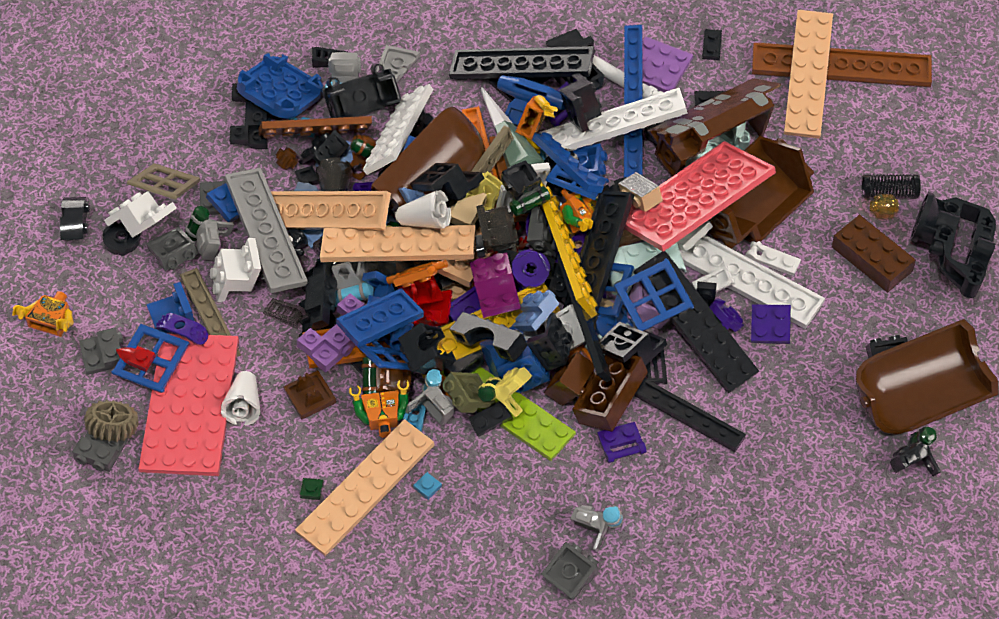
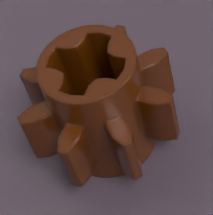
[276,147,298,170]

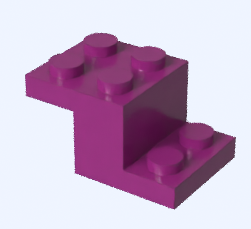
[470,253,521,318]

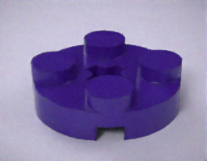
[511,249,550,289]
[710,298,744,332]

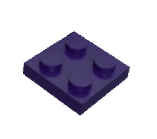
[751,304,791,344]

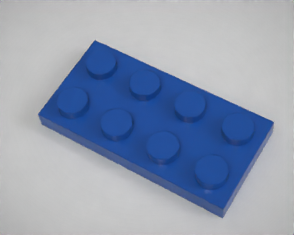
[336,288,424,348]

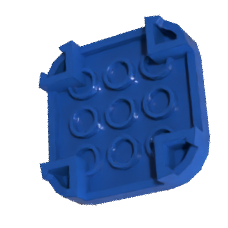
[237,53,324,118]

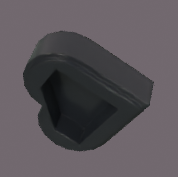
[475,234,486,258]

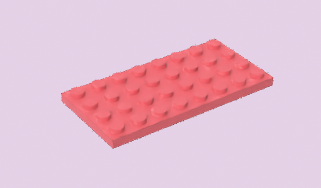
[624,141,776,252]
[139,333,239,476]

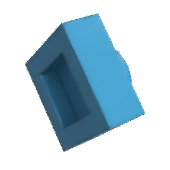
[413,472,442,500]

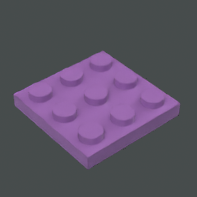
[623,36,693,92]

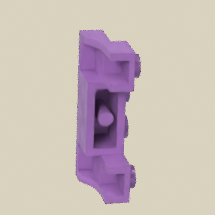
[297,293,364,373]

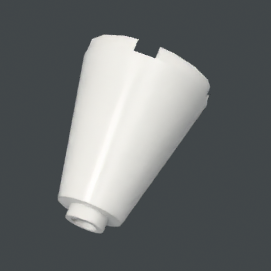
[395,190,451,229]
[221,371,260,425]

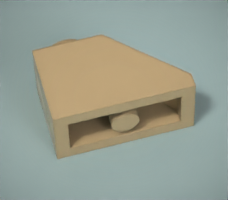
[450,193,487,225]

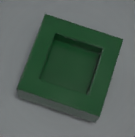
[300,478,323,500]

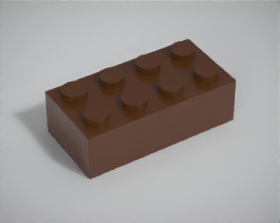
[832,214,916,293]
[572,355,648,432]

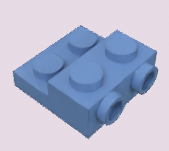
[512,290,560,331]

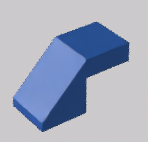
[362,271,395,298]

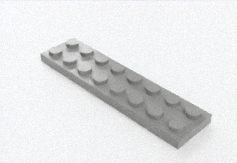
[225,168,308,293]

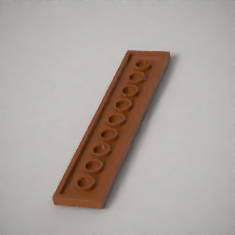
[752,42,932,87]

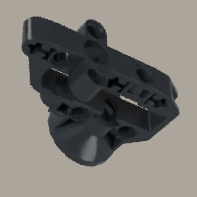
[910,191,996,298]

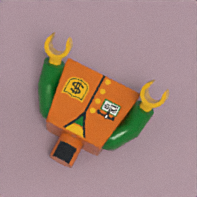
[560,189,597,233]
[348,380,410,438]

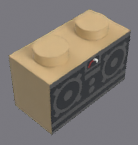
[619,172,663,212]

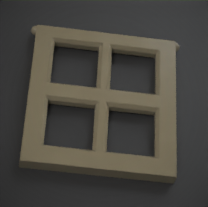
[127,163,200,200]

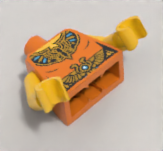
[516,95,558,153]
[12,291,74,337]

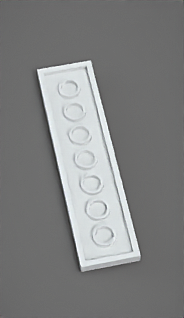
[363,84,433,175]
[541,88,687,156]
[679,235,825,329]

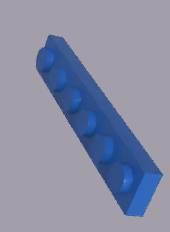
[532,132,604,193]

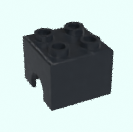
[398,323,456,375]

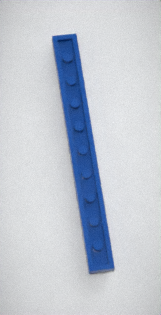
[624,25,643,177]

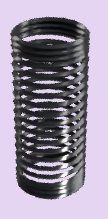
[861,174,921,198]

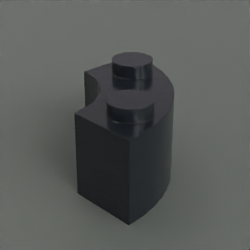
[60,197,90,240]

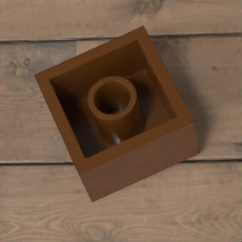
[543,351,594,406]

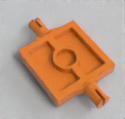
[386,259,448,287]

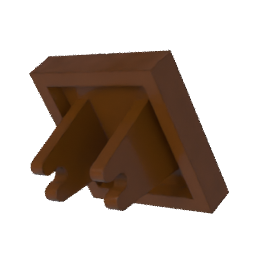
[283,370,337,420]

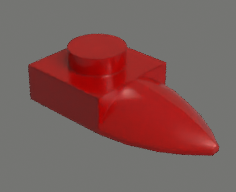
[116,346,156,372]

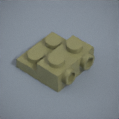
[442,372,496,413]

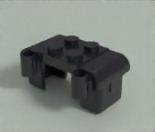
[322,63,401,118]

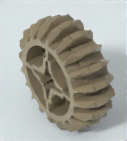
[84,399,139,442]

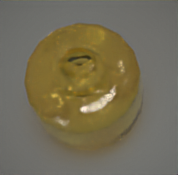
[869,194,899,218]

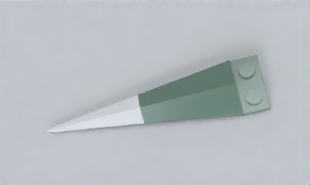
[481,88,550,173]

